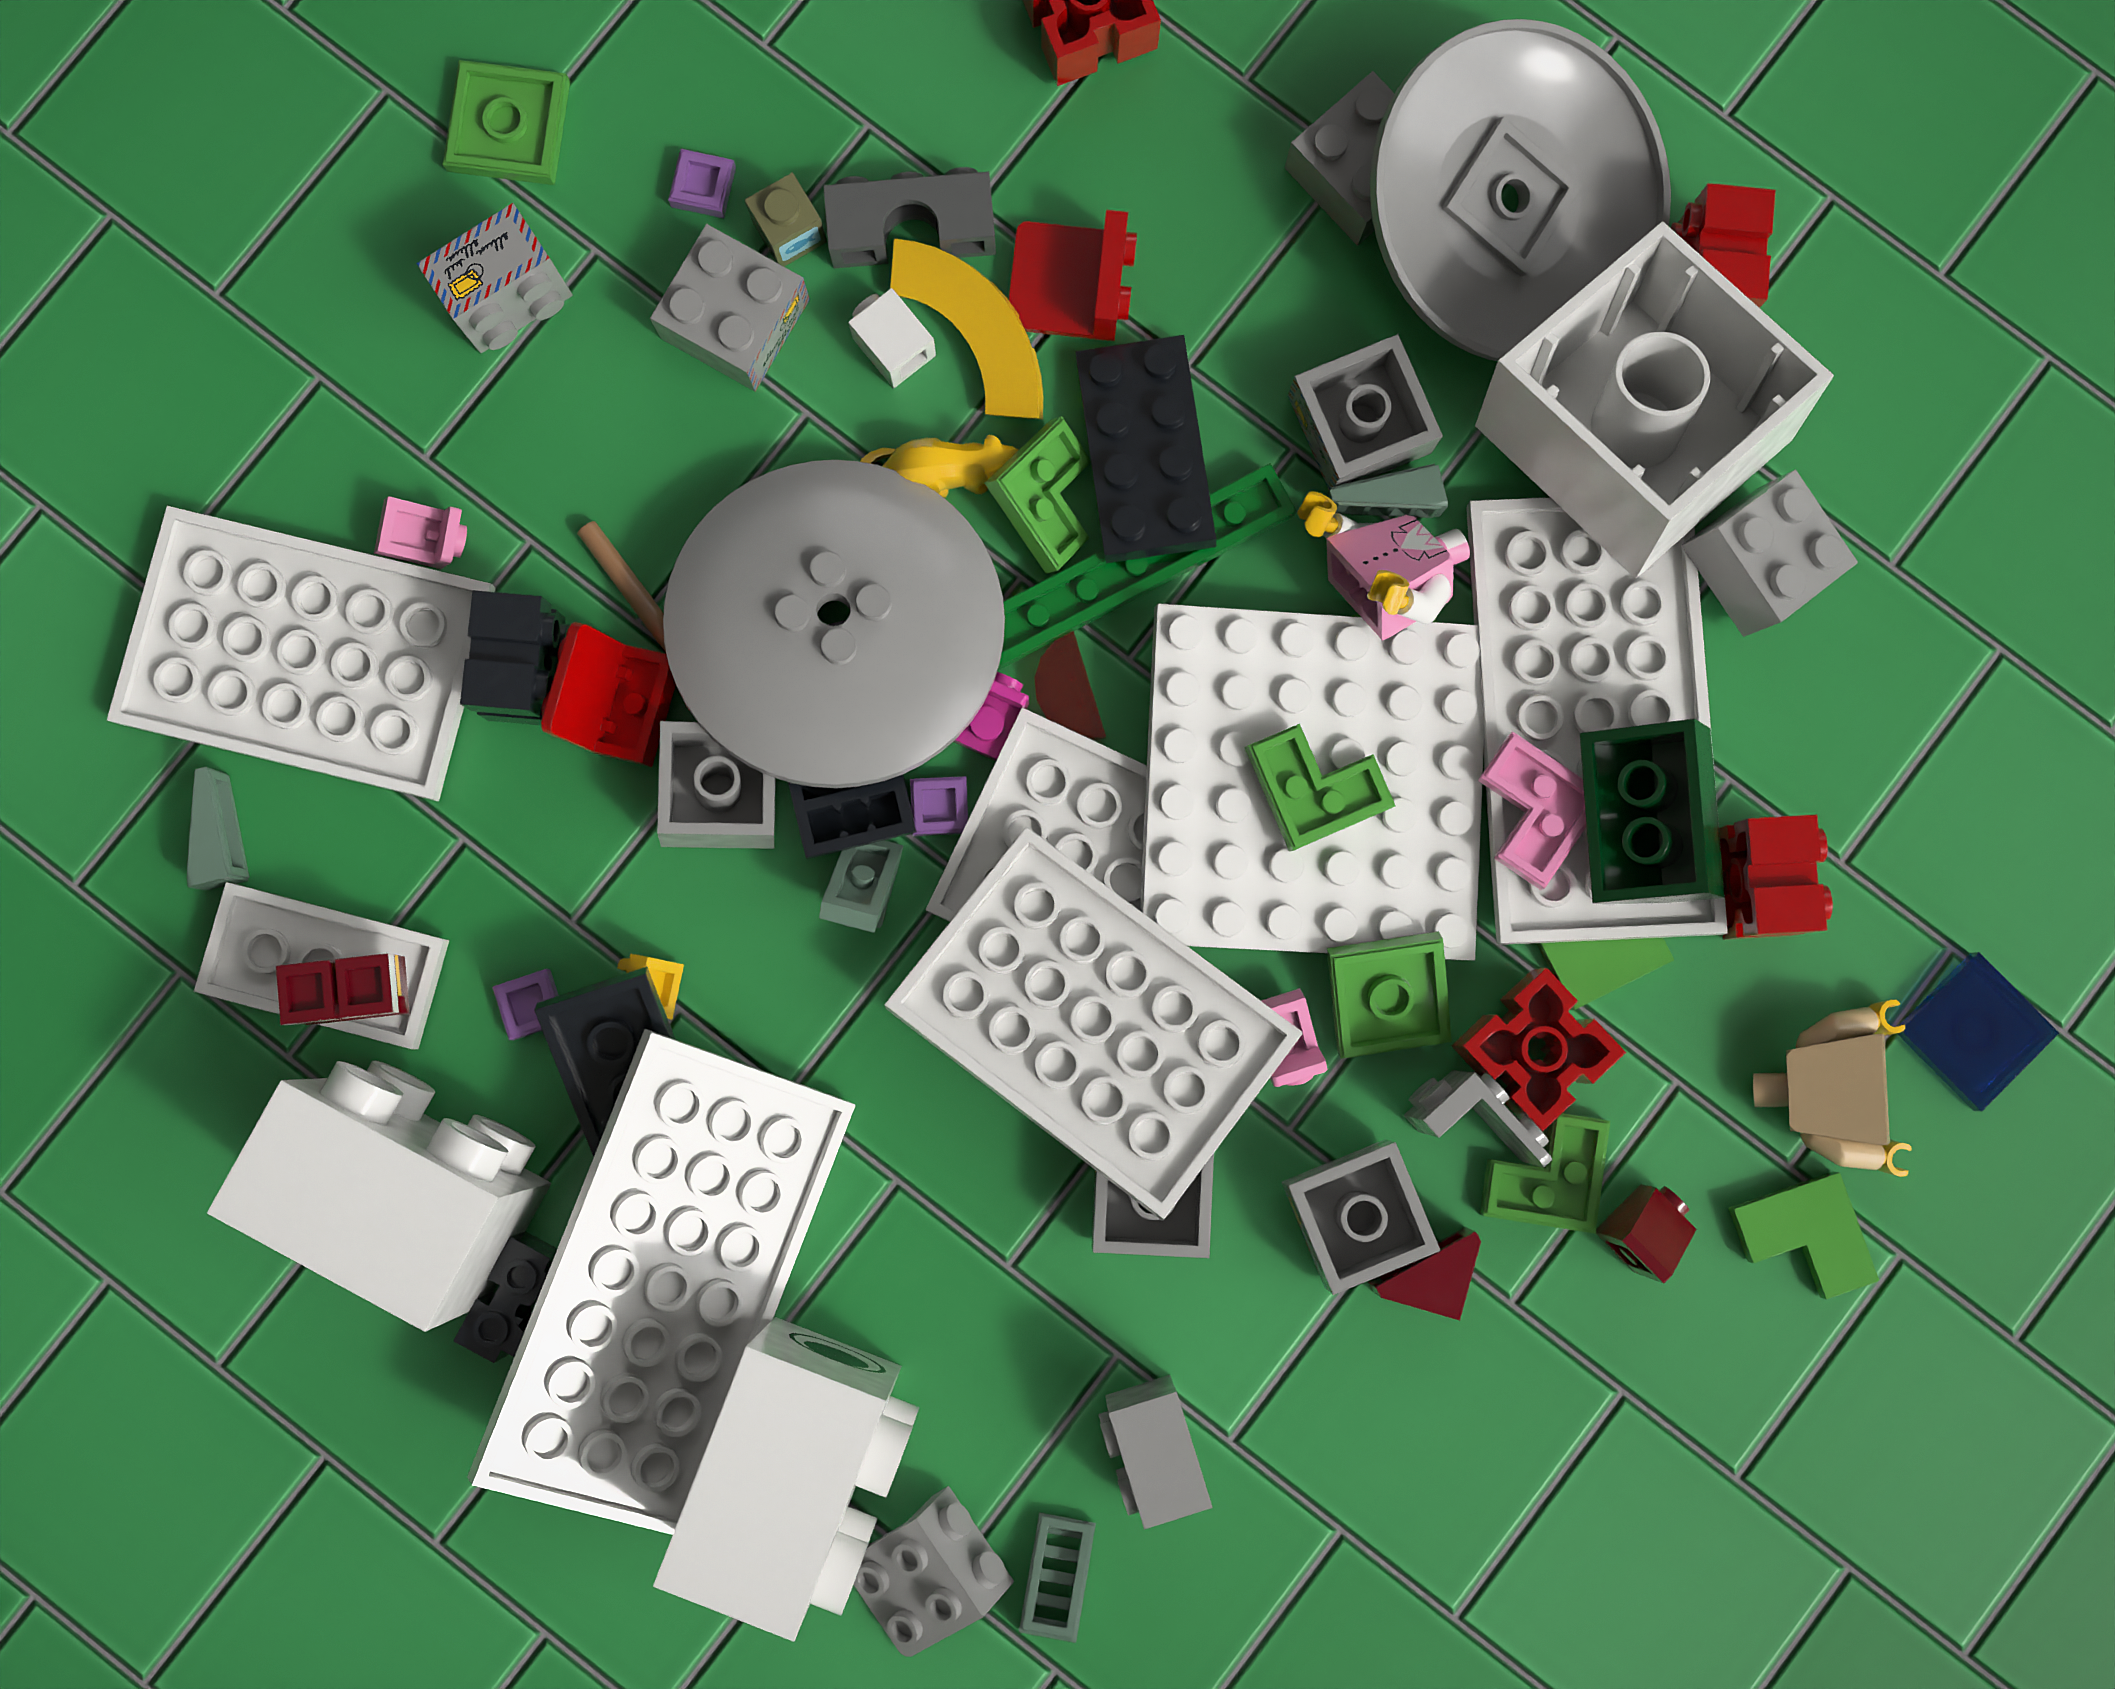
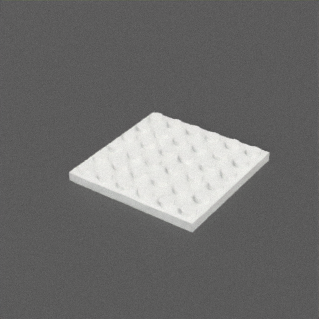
[1140,604,1484,961]

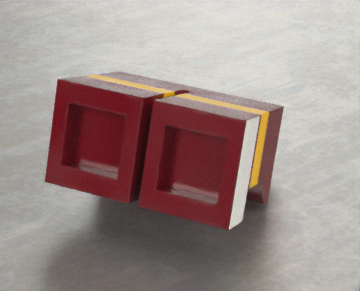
[276,953,410,1025]

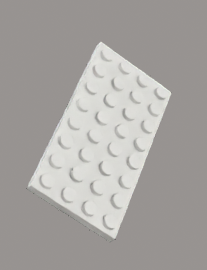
[1466,498,1728,945]
[467,1029,855,1535]

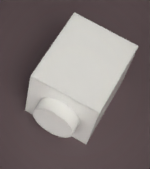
[848,288,936,389]

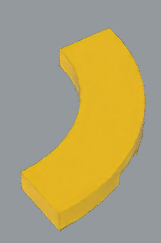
[890,239,1044,420]

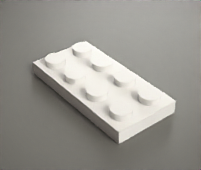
[194,882,449,1049]

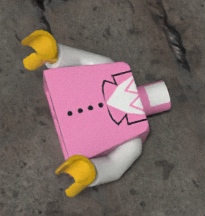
[1297,492,1470,640]

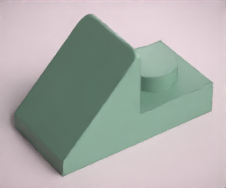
[819,840,904,933]

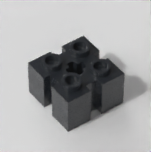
[460,590,570,725]
[454,1231,558,1363]

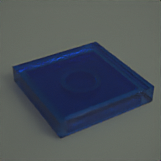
[1897,952,2059,1112]

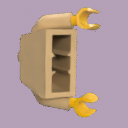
[1753,999,1912,1177]

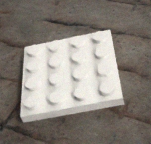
[926,708,1147,922]

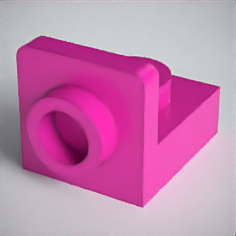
[953,672,1029,761]

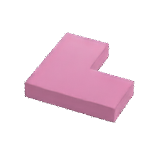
[1478,731,1586,890]

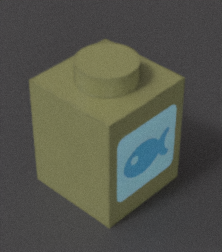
[745,172,827,267]

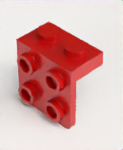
[1009,210,1137,341]
[541,622,676,767]

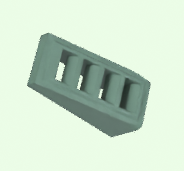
[1327,463,1448,518]
[187,767,250,890]
[1019,1513,1096,1643]

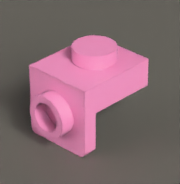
[374,496,467,569]
[1261,988,1328,1087]

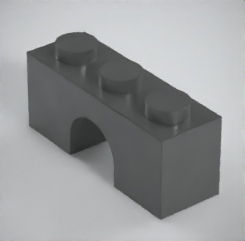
[824,167,996,269]

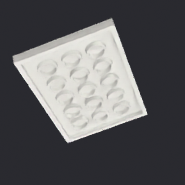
[107,506,496,802]
[885,827,1303,1221]

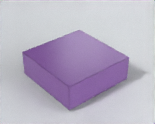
[668,149,736,218]
[910,776,968,836]
[493,969,559,1040]

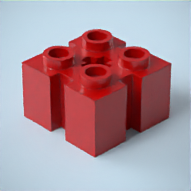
[1022,0,1161,86]
[1670,183,1776,308]
[1719,814,1833,940]
[1451,967,1626,1131]

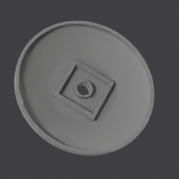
[1370,19,1671,361]
[663,460,1005,788]

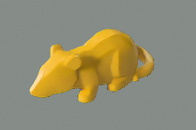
[860,435,1018,498]

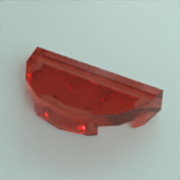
[1034,631,1106,740]

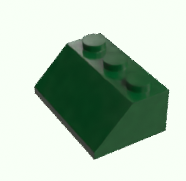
[1579,718,1725,904]

